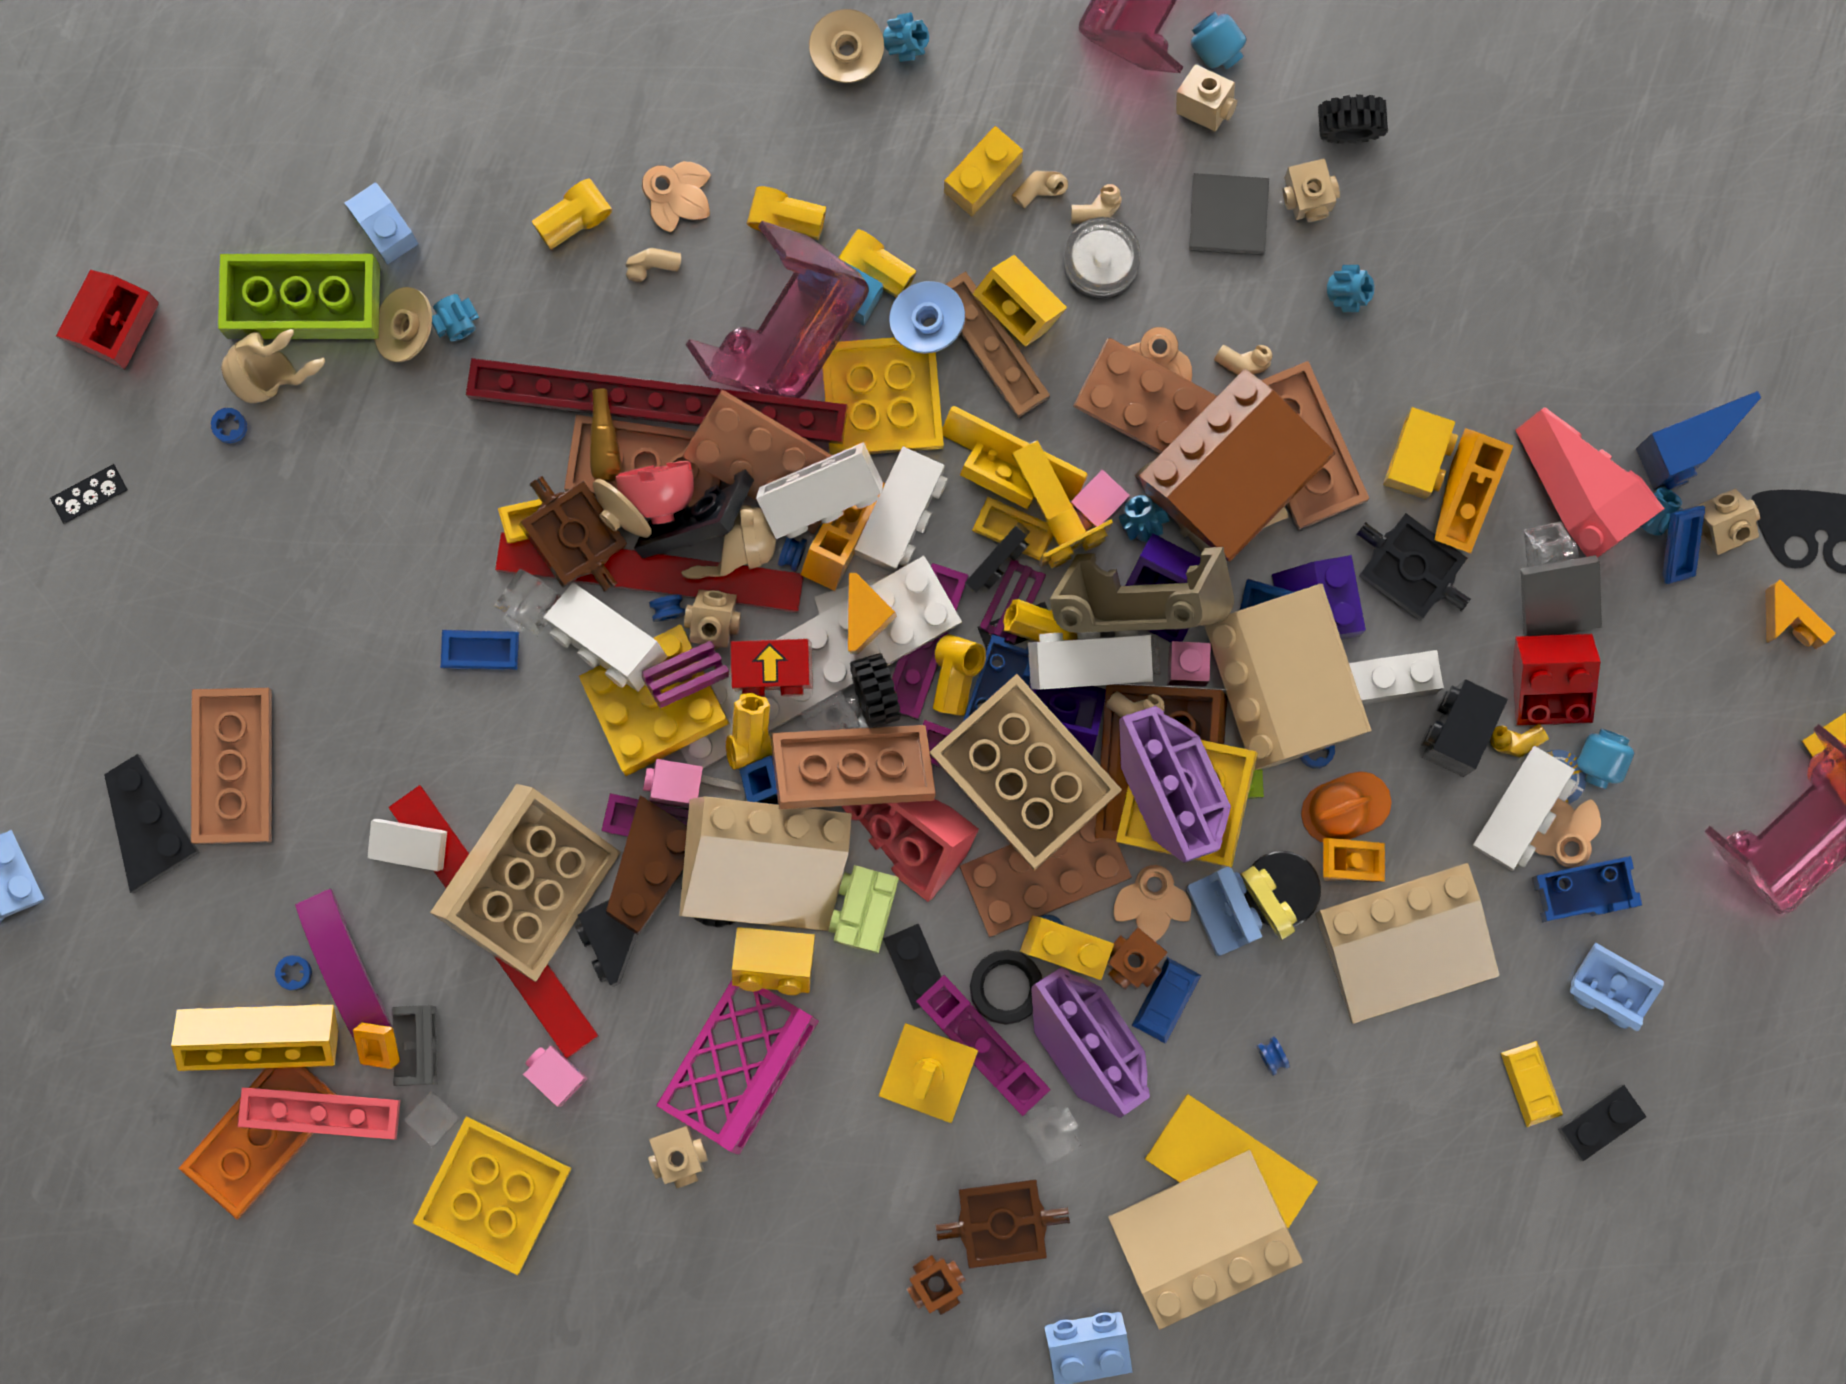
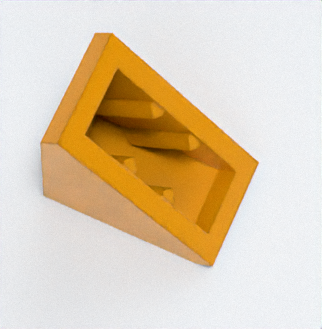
[848,573,897,654]

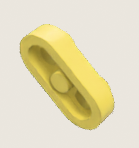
[1240,866,1297,940]

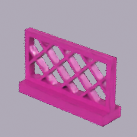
[656,980,819,1155]

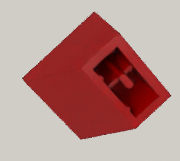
[56,269,159,370]
[1512,634,1601,725]

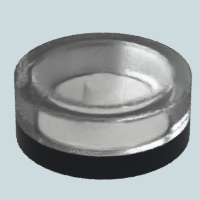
[1064,217,1141,298]

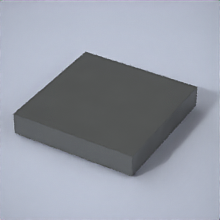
[1189,173,1269,255]
[1520,555,1602,636]

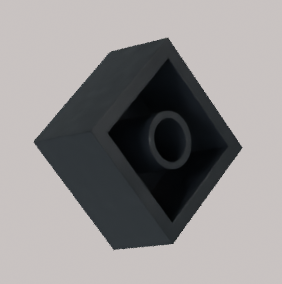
[1420,679,1508,777]

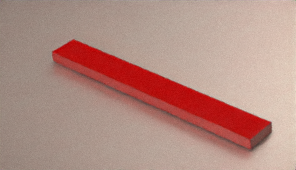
[495,532,804,613]
[388,785,599,1059]

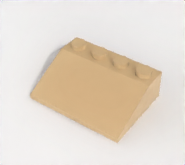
[1204,584,1372,770]
[930,674,1122,871]
[430,784,621,982]
[679,796,852,931]
[1315,863,1500,1024]
[1108,1150,1303,1330]

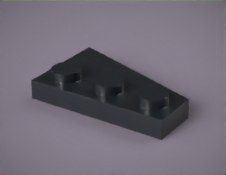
[634,469,754,559]
[104,754,200,894]

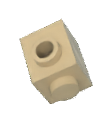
[1176,64,1237,132]

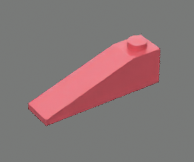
[1515,407,1665,558]
[841,799,979,902]

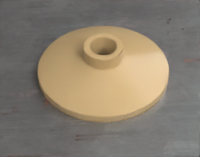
[809,9,884,83]
[374,287,432,362]
[593,479,652,538]

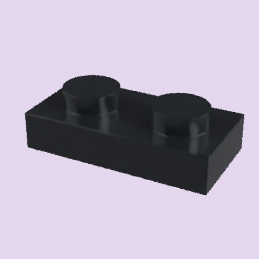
[965,522,1030,593]
[883,923,941,1011]
[1558,1085,1647,1161]

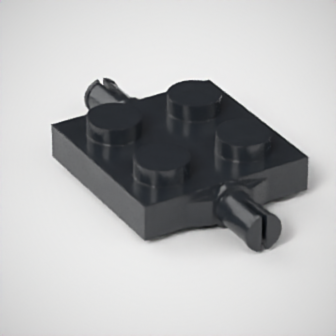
[1356,513,1471,621]

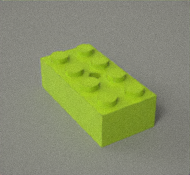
[218,254,380,339]

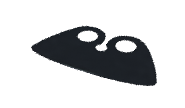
[1752,490,1846,574]

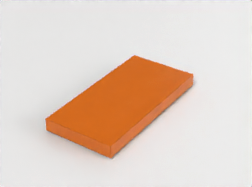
[178,1067,337,1220]

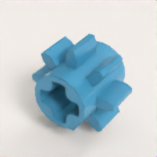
[883,12,929,62]
[1327,265,1375,312]
[432,294,479,342]
[1641,488,1683,536]
[1119,495,1169,542]

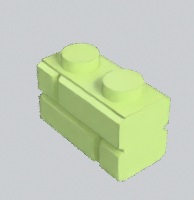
[828,865,899,954]

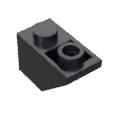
[575,899,638,987]

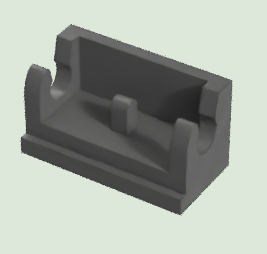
[392,1005,438,1086]

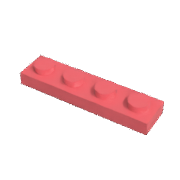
[238,1087,401,1140]

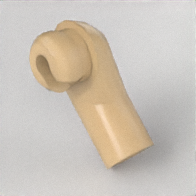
[1011,171,1068,209]

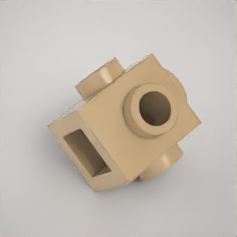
[1282,158,1340,222]
[1695,488,1760,555]
[684,589,741,649]
[648,1126,708,1189]

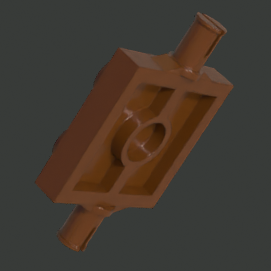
[519,476,627,592]
[935,1179,1070,1269]

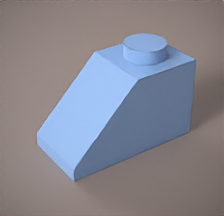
[345,182,418,265]

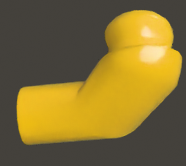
[1490,724,1549,757]

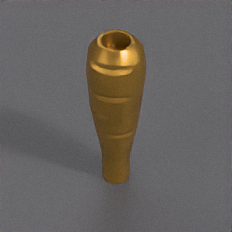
[590,389,621,482]

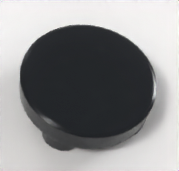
[1244,851,1321,927]

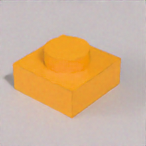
[353,1023,400,1069]

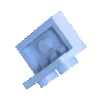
[0,830,44,923]
[1187,867,1262,956]
[1570,942,1664,1031]
[1044,1312,1133,1384]

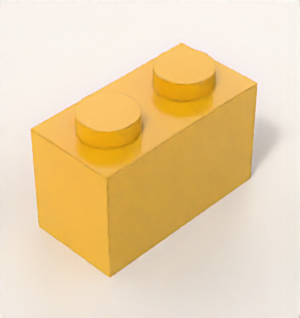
[944,126,1023,217]
[972,255,1067,347]
[1383,407,1458,500]
[1020,915,1114,980]
[732,927,815,995]

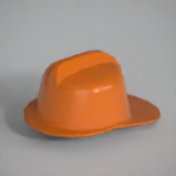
[1301,771,1392,842]

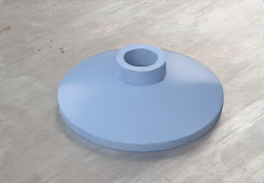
[889,281,965,353]

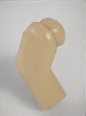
[1071,184,1122,224]
[625,248,681,282]
[1214,344,1273,375]
[1106,691,1165,717]

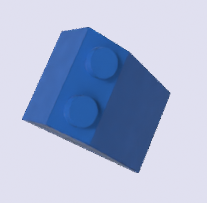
[1636,391,1761,490]

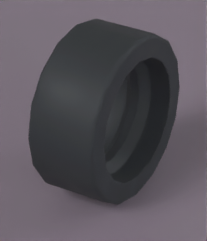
[969,950,1042,1025]

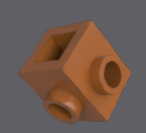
[1107,927,1168,990]
[907,1255,966,1315]

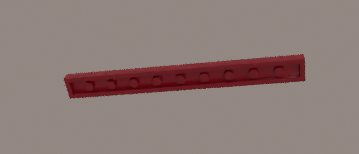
[466,358,848,445]

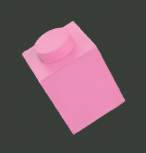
[1070,469,1130,532]
[1167,641,1211,687]
[643,759,703,808]
[523,1046,588,1107]

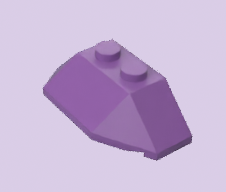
[1119,706,1231,863]
[1031,967,1150,1118]

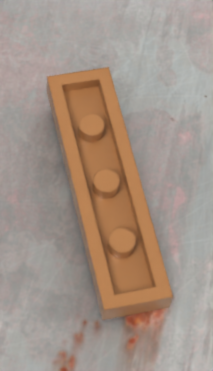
[945,271,1050,418]

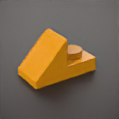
[1765,579,1836,649]
[1323,838,1385,882]

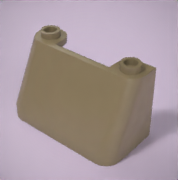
[1049,547,1234,633]

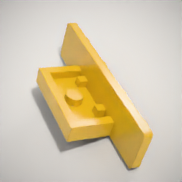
[942,406,1088,510]

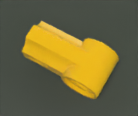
[531,178,613,250]
[746,186,826,240]
[838,229,917,298]
[1003,599,1077,642]
[933,634,986,716]
[725,693,772,770]

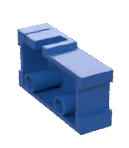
[963,634,1030,721]
[1532,856,1642,923]

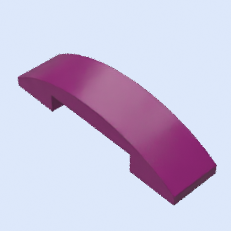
[295,888,392,1042]
[916,975,1051,1116]

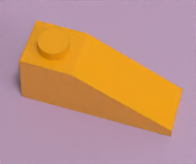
[1434,428,1513,553]
[800,482,885,591]

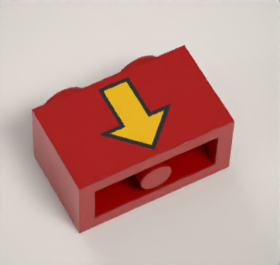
[731,639,813,697]

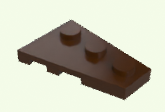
[606,795,687,935]

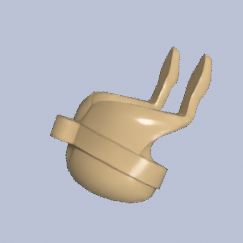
[221,329,325,404]
[682,505,776,579]

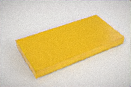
[1144,1094,1319,1228]

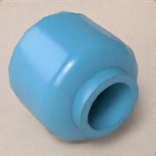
[1191,11,1247,70]
[1577,729,1634,789]

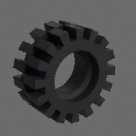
[1318,94,1388,144]
[850,653,901,729]

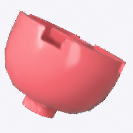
[616,461,694,524]

